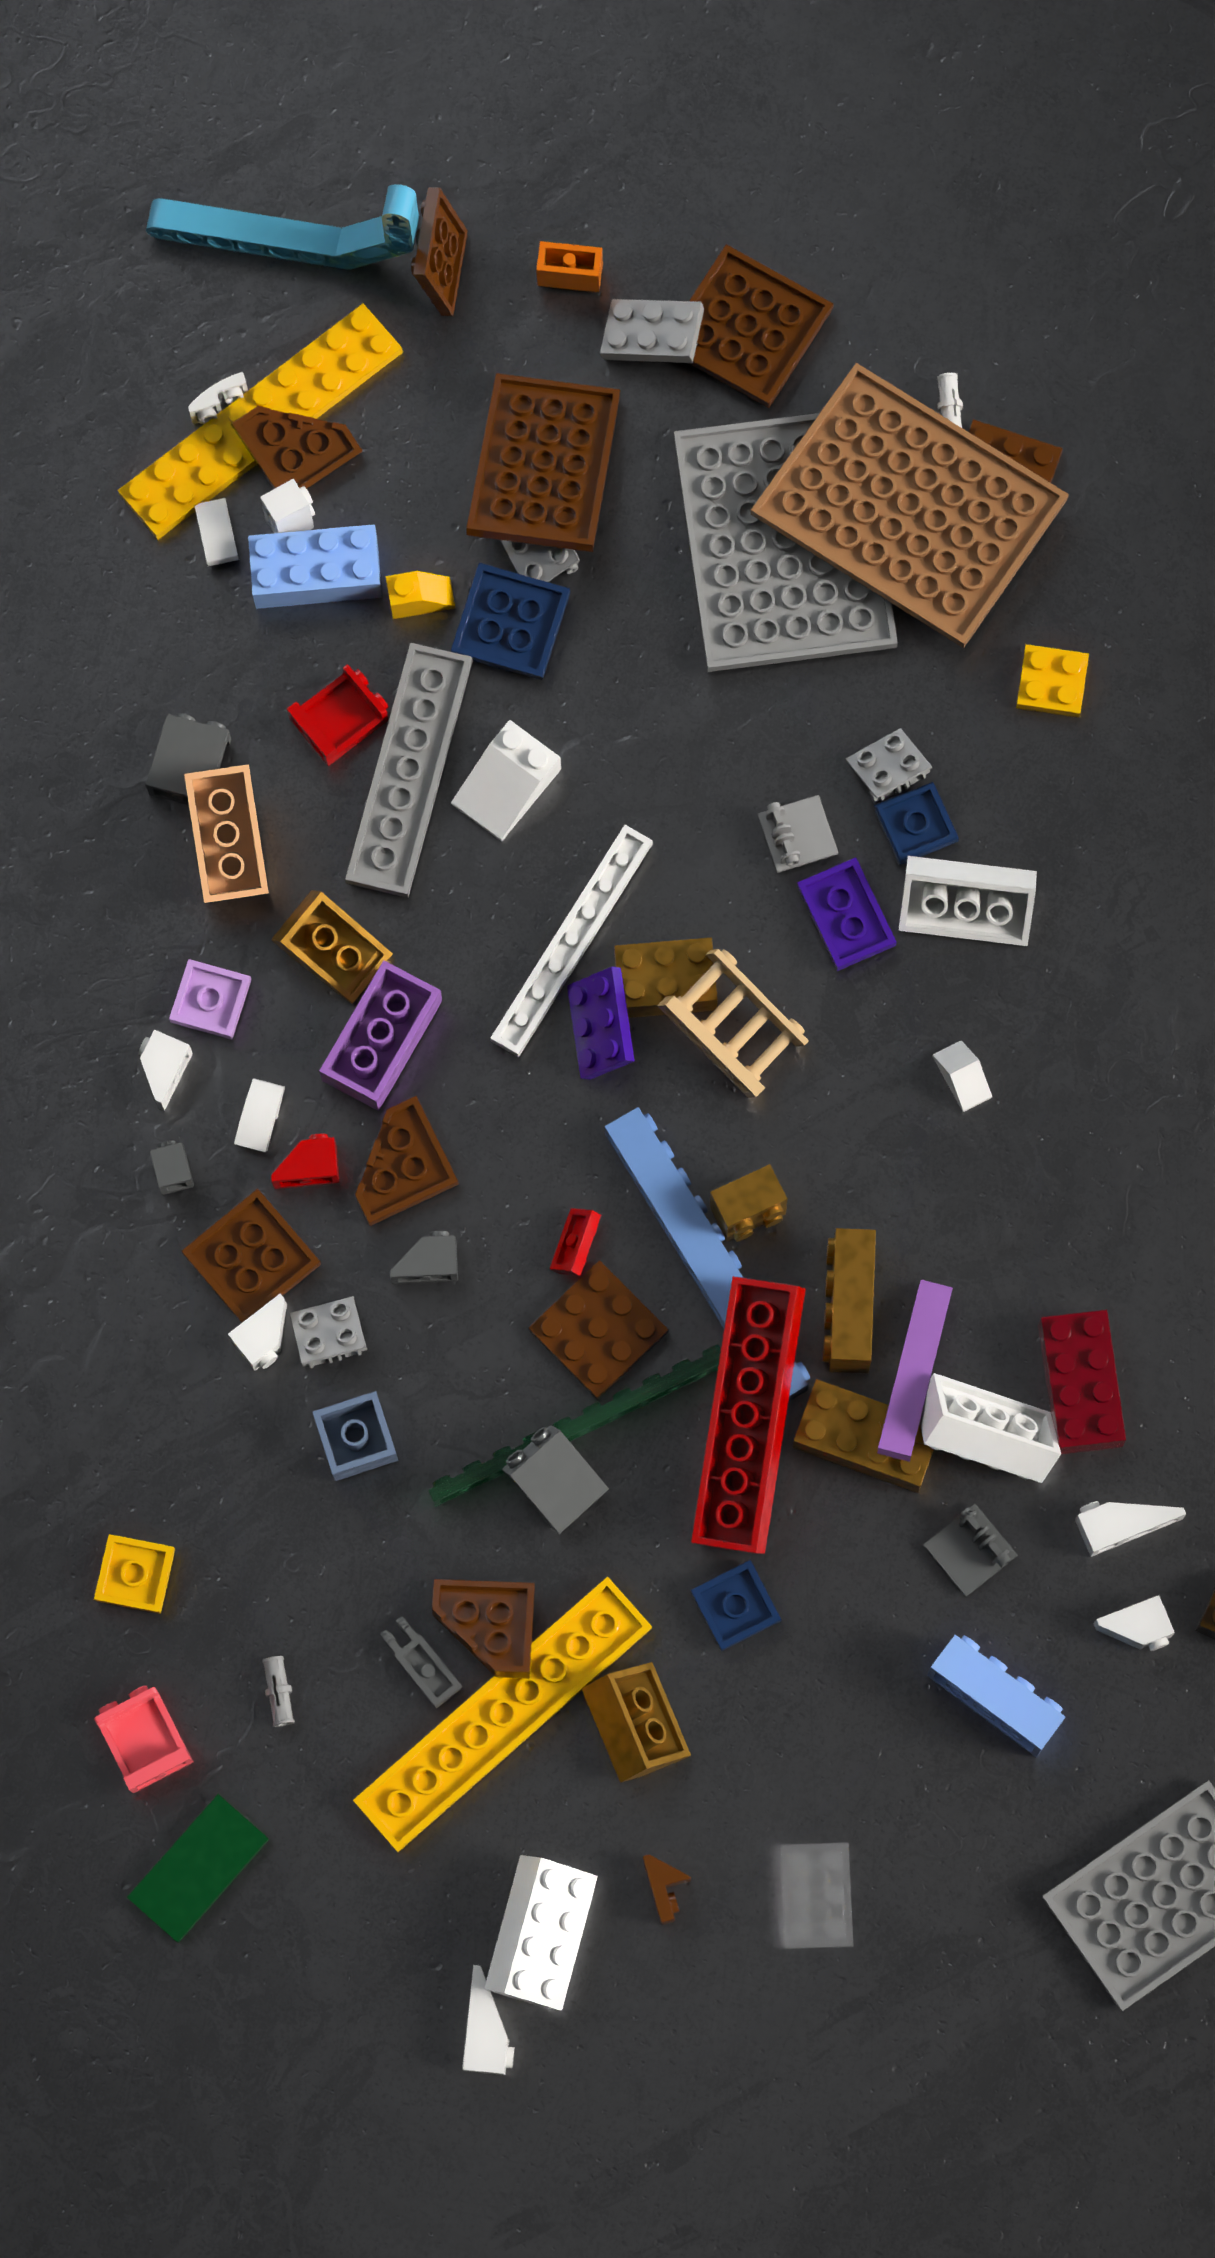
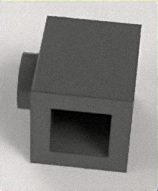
[150,1141,194,1195]

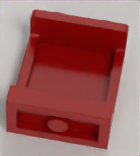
[287,664,389,766]

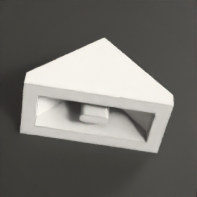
[932,1040,992,1112]

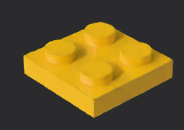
[1016,644,1089,718]
[94,1534,175,1614]

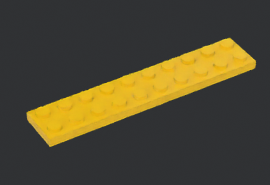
[118,303,403,540]
[353,1577,652,1852]

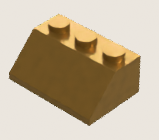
[582,1662,691,1783]

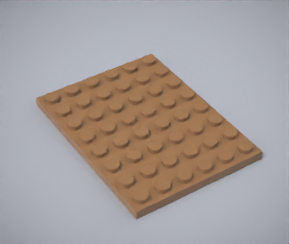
[751,363,1069,648]

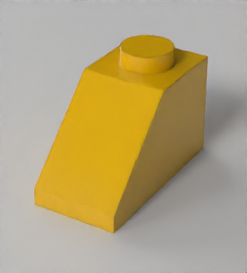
[386,571,455,619]

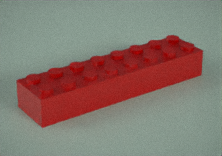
[691,1276,806,1554]

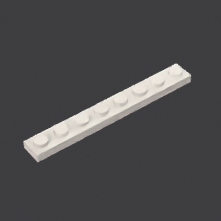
[490,825,653,1058]

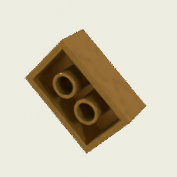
[614,937,718,1018]

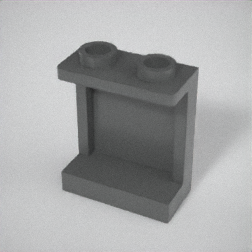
[145,713,231,805]
[502,1425,609,1534]

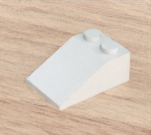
[451,720,561,842]

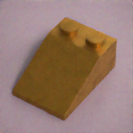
[271,890,393,1004]

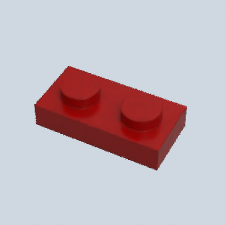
[550,1208,601,1276]

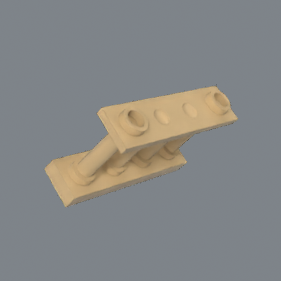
[657,949,809,1097]

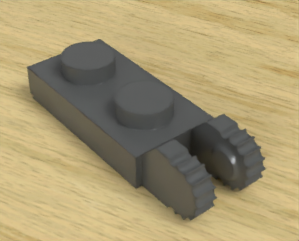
[380,1617,463,1709]

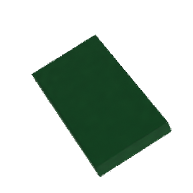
[127,1794,270,1943]

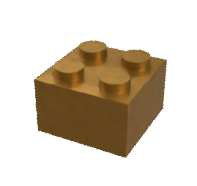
[710,1164,787,1242]

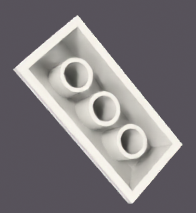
[899,856,1037,946]
[920,1373,1061,1483]

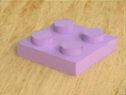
[169,959,251,1040]

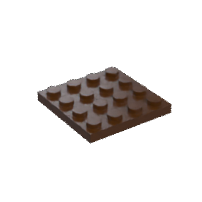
[688,244,833,408]

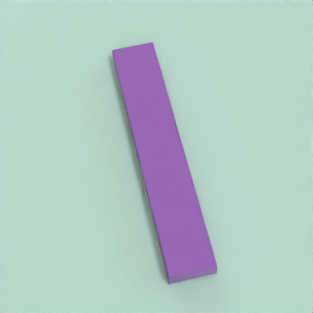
[877,1280,953,1462]

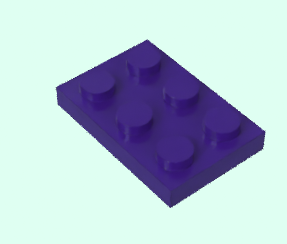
[797,857,897,971]
[567,966,635,1080]

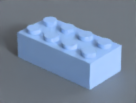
[248,524,382,609]
[927,1635,1065,1757]

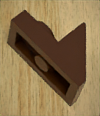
[643,1854,692,1925]

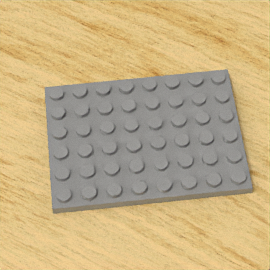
[674,413,898,672]

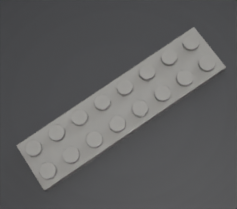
[345,643,473,898]

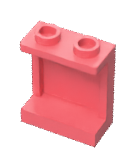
[94,1685,193,1793]

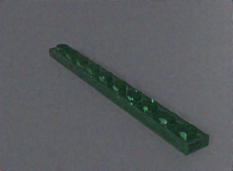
[428,1344,721,1507]

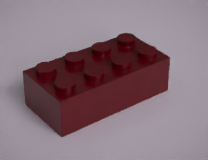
[1038,1310,1126,1454]

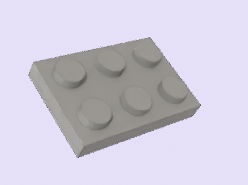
[600,299,704,363]

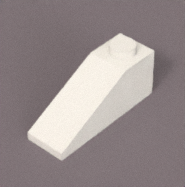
[1075,1501,1186,1557]
[463,1965,514,2075]

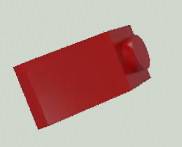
[271,1134,340,1189]

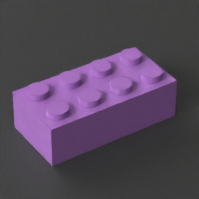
[319,960,442,1111]

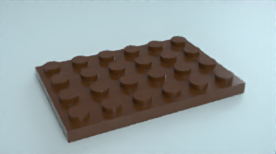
[466,373,620,552]

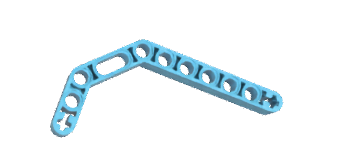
[146,184,419,269]

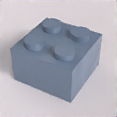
[313,1391,399,1481]

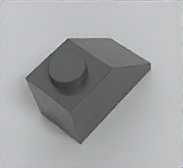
[390,1231,458,1284]

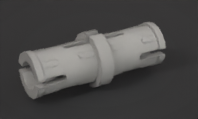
[262,1656,295,1727]

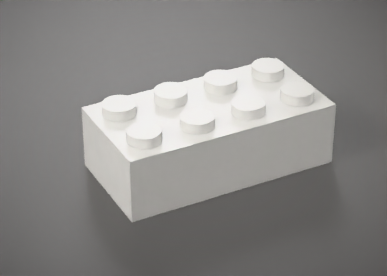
[484,1855,597,2011]

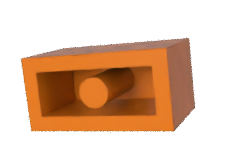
[536,241,603,292]

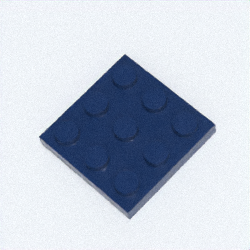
[451,563,570,680]

